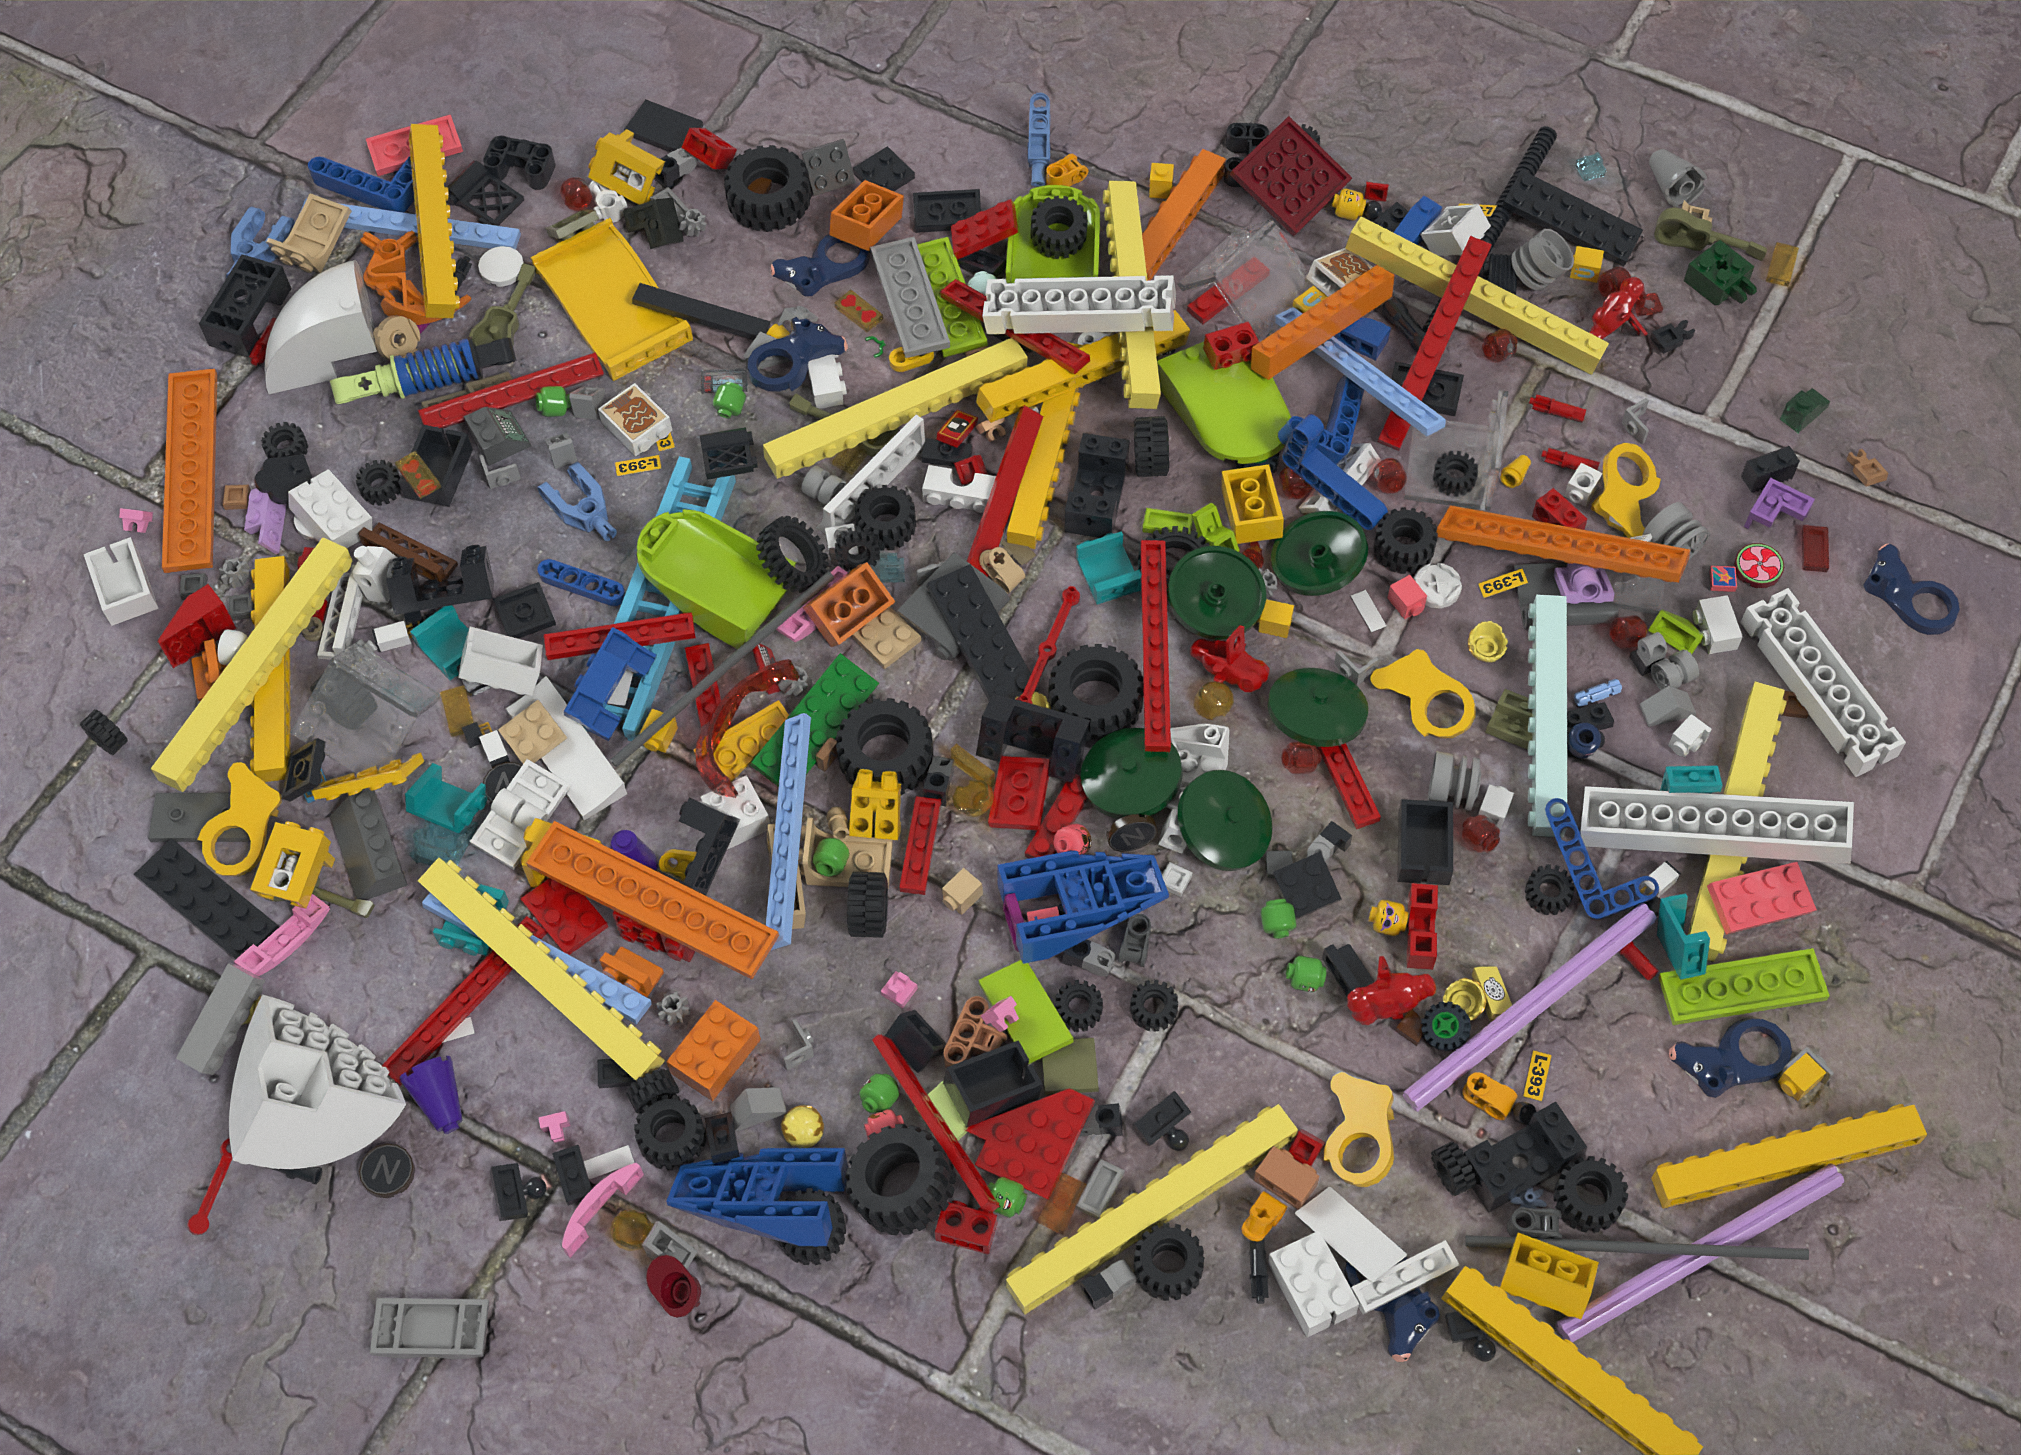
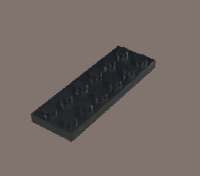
[1502,170,1643,267]
[926,564,1040,701]
[134,838,279,960]

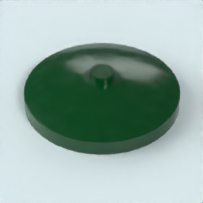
[1271,511,1368,596]
[1167,546,1266,640]
[1267,668,1368,747]
[1081,728,1183,819]
[1178,770,1273,871]

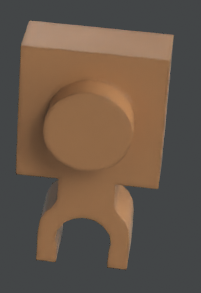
[1847,449,1888,487]

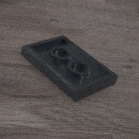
[624,99,703,152]
[913,189,981,233]
[1391,361,1464,416]

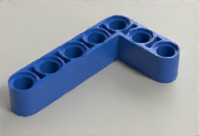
[308,156,414,213]
[1278,375,1364,465]
[1282,414,1388,530]
[1545,798,1660,920]

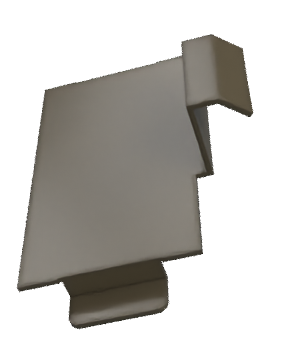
[1000,539,1037,566]

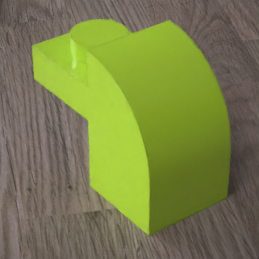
[1191,503,1240,552]

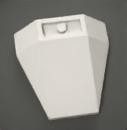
[1166,724,1229,810]

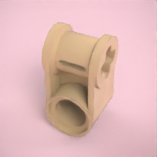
[979,547,1025,594]

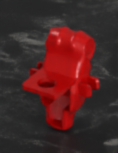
[1588,277,1648,339]
[1190,625,1270,692]
[1347,956,1436,1025]

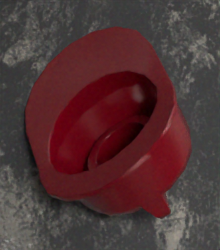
[646,1255,701,1318]

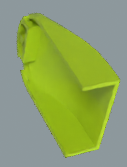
[1006,185,1100,284]
[1157,341,1291,464]
[637,509,796,649]

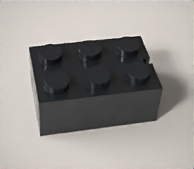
[399,425,473,507]
[1397,799,1453,885]
[943,1040,1043,1128]

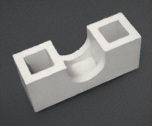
[922,465,996,513]

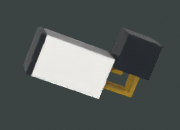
[372,611,423,652]
[462,722,510,768]
[1640,860,1681,917]

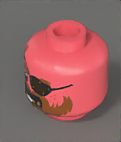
[1053,824,1092,854]
[864,1109,904,1139]

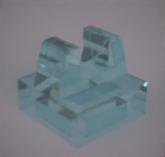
[1575,152,1606,182]
[879,553,905,582]

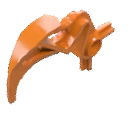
[360,230,471,325]

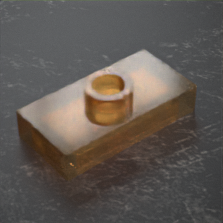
[1038,1173,1087,1235]

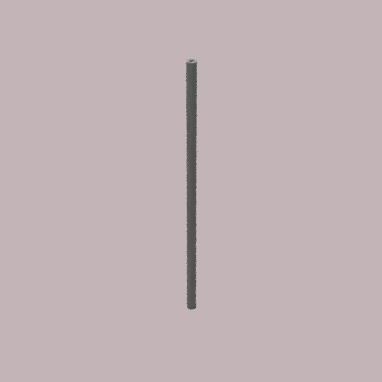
[610,572,834,767]
[1465,1235,1809,1260]

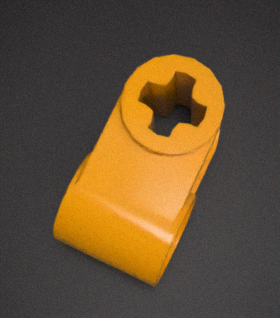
[1046,154,1089,187]
[1462,1072,1518,1120]
[1241,1191,1288,1242]

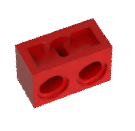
[681,128,737,169]
[1203,321,1259,370]
[1532,488,1588,530]
[935,1200,998,1255]

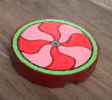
[1734,543,1785,588]

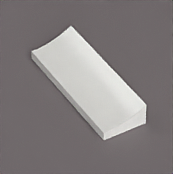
[816,415,925,534]
[506,676,627,820]

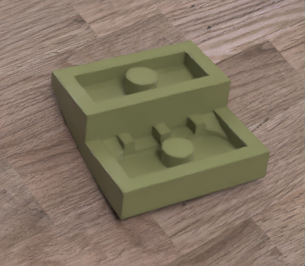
[1485,689,1533,750]
[1042,1038,1099,1095]

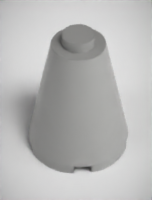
[1649,149,1707,207]

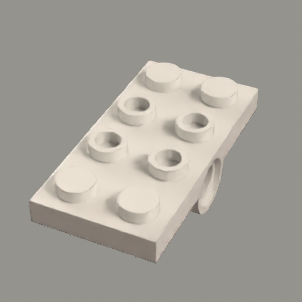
[470,759,571,870]

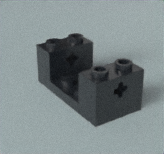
[199,254,292,358]
[1065,433,1130,538]
[386,545,494,615]
[976,693,1090,783]
[656,797,741,896]
[1463,1102,1587,1213]

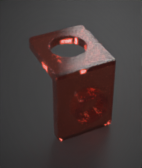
[1634,291,1663,317]

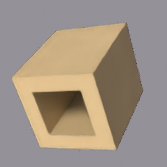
[942,868,983,915]

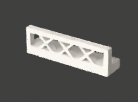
[1299,443,1381,513]
[317,564,364,661]

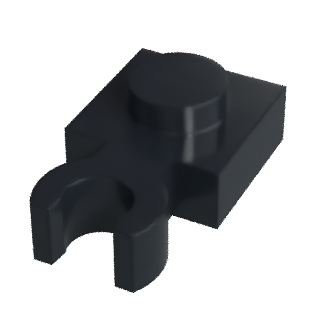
[1650,320,1695,354]

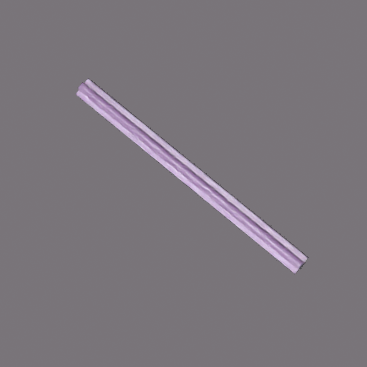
[1403,903,1657,1112]
[1555,1163,1844,1342]

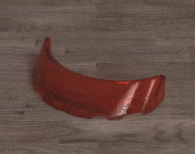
[695,659,800,798]

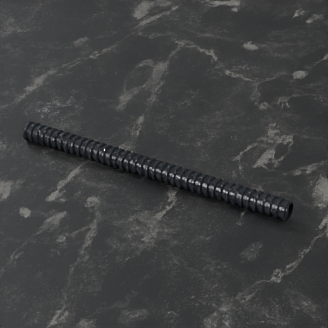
[1423,126,1557,332]

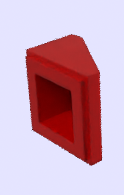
[1364,182,1389,202]
[954,455,988,486]
[1288,1129,1326,1167]

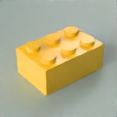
[1221,465,1284,544]
[1500,1233,1599,1320]

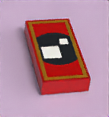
[936,409,978,448]

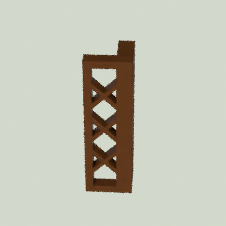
[358,522,458,582]

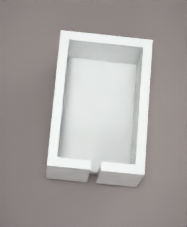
[288,469,372,548]
[84,537,159,626]
[458,627,543,696]
[1268,1231,1360,1338]

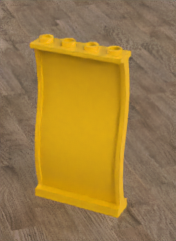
[531,218,693,381]

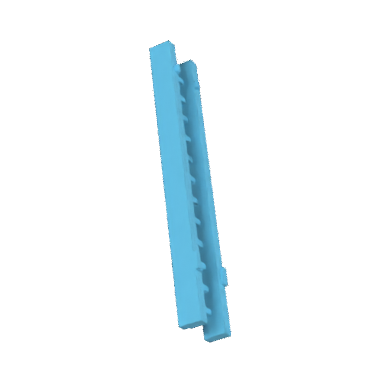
[582,456,736,741]

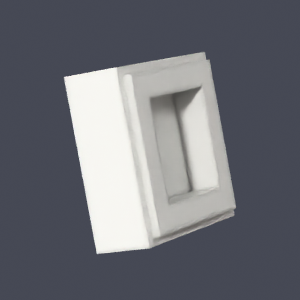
[1162,862,1192,897]

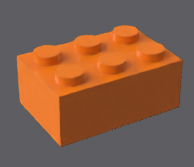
[829,180,904,251]
[802,562,895,647]
[666,1000,761,1102]

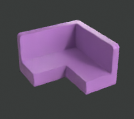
[1744,478,1815,529]

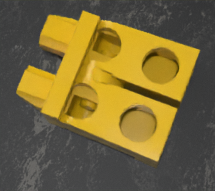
[849,769,901,840]

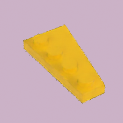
[693,700,789,789]
[312,752,424,801]

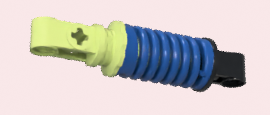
[330,336,517,404]

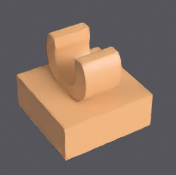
[976,418,1006,442]

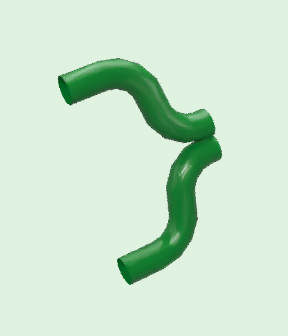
[865,336,886,358]

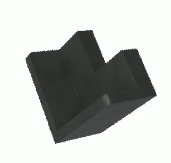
[623,197,684,249]

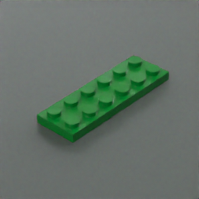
[750,653,879,787]

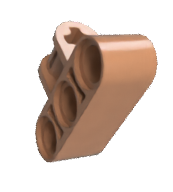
[943,996,1007,1068]

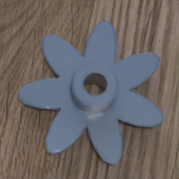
[1510,1188,1547,1209]

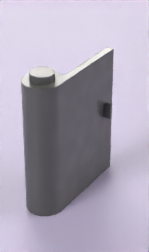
[897,552,1010,661]
[1513,562,1619,629]

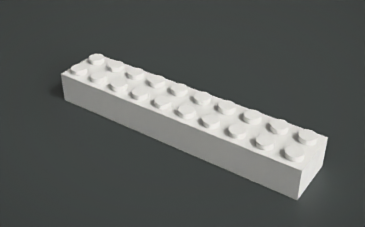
[1581,786,1854,864]

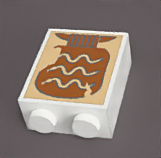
[1306,248,1373,297]
[598,383,672,457]

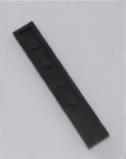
[632,283,771,340]

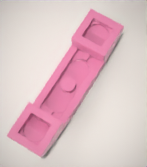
[776,566,849,642]
[234,894,330,976]
[562,1163,644,1258]

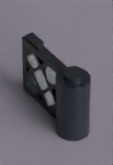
[446,160,524,226]
[699,427,758,480]

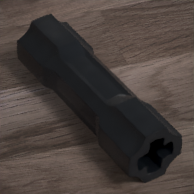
[1382,297,1426,352]

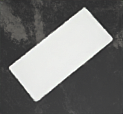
[1295,1187,1407,1282]

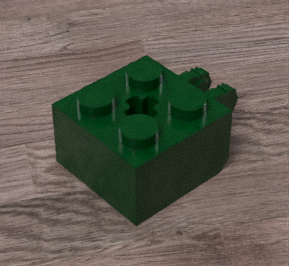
[1684,240,1757,305]

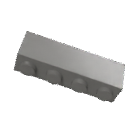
[176,963,266,1075]

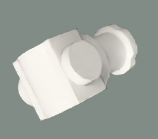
[588,180,628,223]

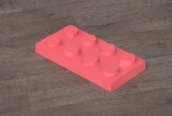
[366,114,463,176]
[1707,862,1817,935]

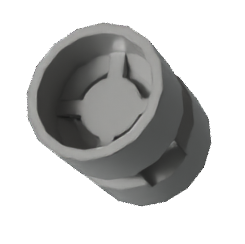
[801,466,846,505]
[1651,649,1699,690]

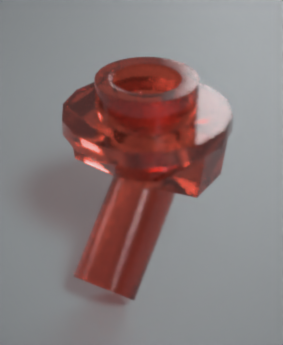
[1242,541,1264,569]

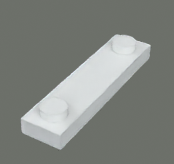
[1351,1240,1459,1315]

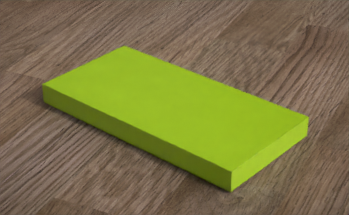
[978,960,1074,1064]

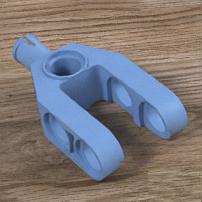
[1028,93,1051,187]
[226,206,295,278]
[537,462,617,541]

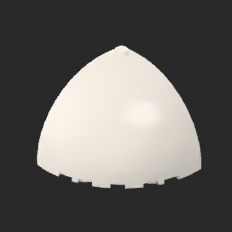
[265,260,377,394]
[229,995,406,1169]

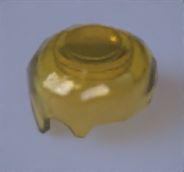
[1194,681,1234,720]
[952,780,994,817]
[610,1209,654,1252]

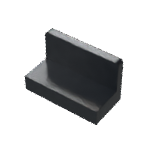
[1322,944,1374,997]
[885,1010,947,1073]

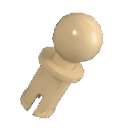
[826,806,850,842]

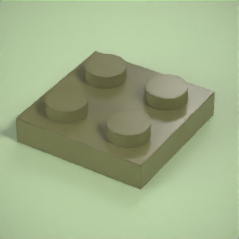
[545,209,599,240]

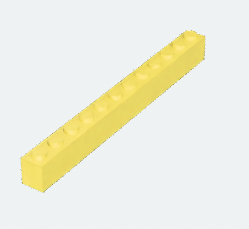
[1103,181,1161,409]
[1345,217,1609,375]
[763,338,1028,479]
[151,538,353,792]
[1687,682,1787,962]
[418,858,666,1082]
[1006,1104,1298,1315]

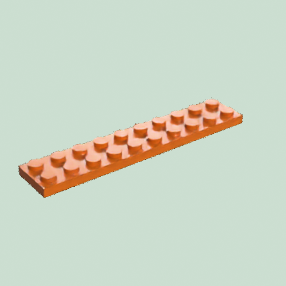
[162,369,217,573]
[1436,505,1691,583]
[526,821,779,979]

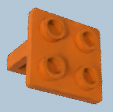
[191,639,227,701]
[599,947,664,997]

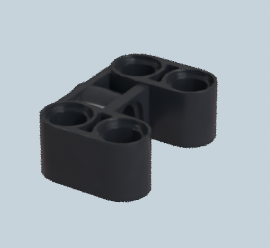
[1224,123,1269,188]
[483,135,556,190]

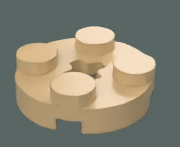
[373,315,420,361]

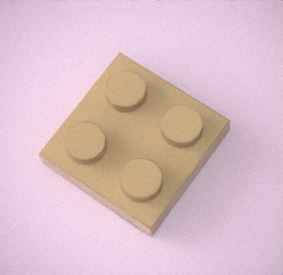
[852,607,921,670]
[498,700,567,764]

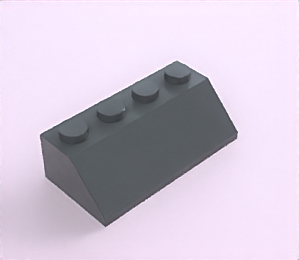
[330,789,408,900]

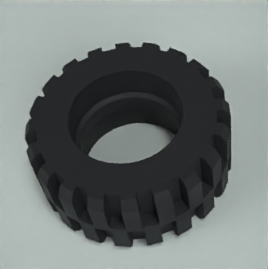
[724,145,811,232]
[1048,644,1143,742]
[836,698,934,795]
[845,1124,956,1236]

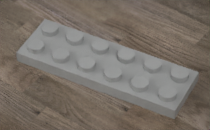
[871,237,950,358]

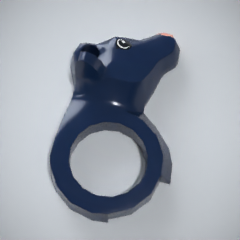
[771,234,870,297]
[747,317,848,392]
[1863,544,1960,635]
[1669,1018,1792,1098]
[1344,1245,1440,1362]

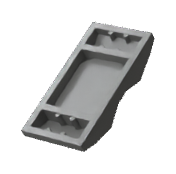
[370,1298,489,1360]

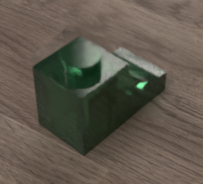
[1780,388,1831,434]

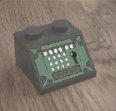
[464,407,531,466]

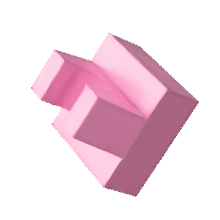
[119,508,153,533]
[881,971,918,1009]
[981,996,1019,1032]
[539,1111,570,1143]

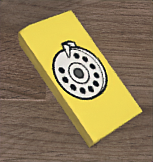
[1472,966,1512,1022]

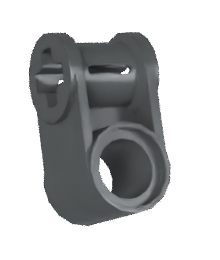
[1119,914,1151,967]
[1507,1207,1562,1239]

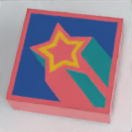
[1709,566,1737,592]

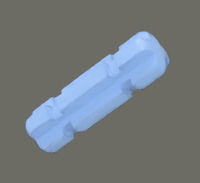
[1574,679,1622,707]

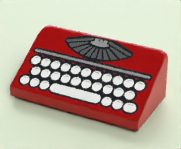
[752,644,781,695]

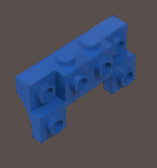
[564,627,657,741]

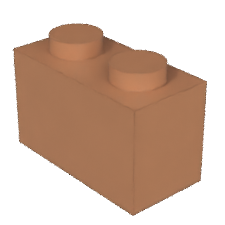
[1254,1146,1320,1210]

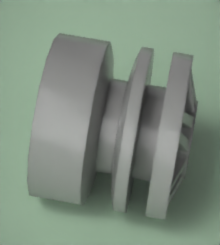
[1511,229,1574,291]
[1643,502,1710,559]
[1427,751,1481,811]

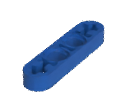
[537,559,625,606]

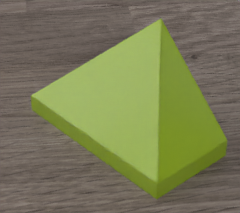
[1648,609,1704,654]

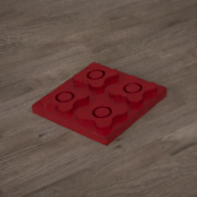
[1230,116,1352,237]

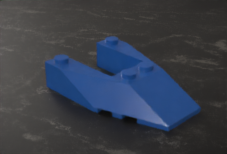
[997,850,1169,964]
[666,1148,848,1247]

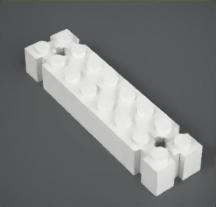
[983,275,1176,334]
[1740,588,1906,777]

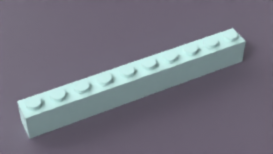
[1528,595,1567,838]

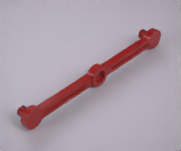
[1016,586,1080,704]
[187,1138,232,1235]

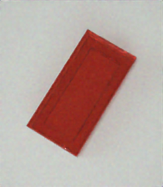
[1802,525,1829,572]

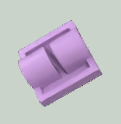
[1554,563,1614,604]

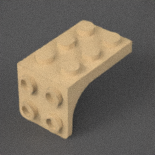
[266,194,352,273]
[799,818,893,889]

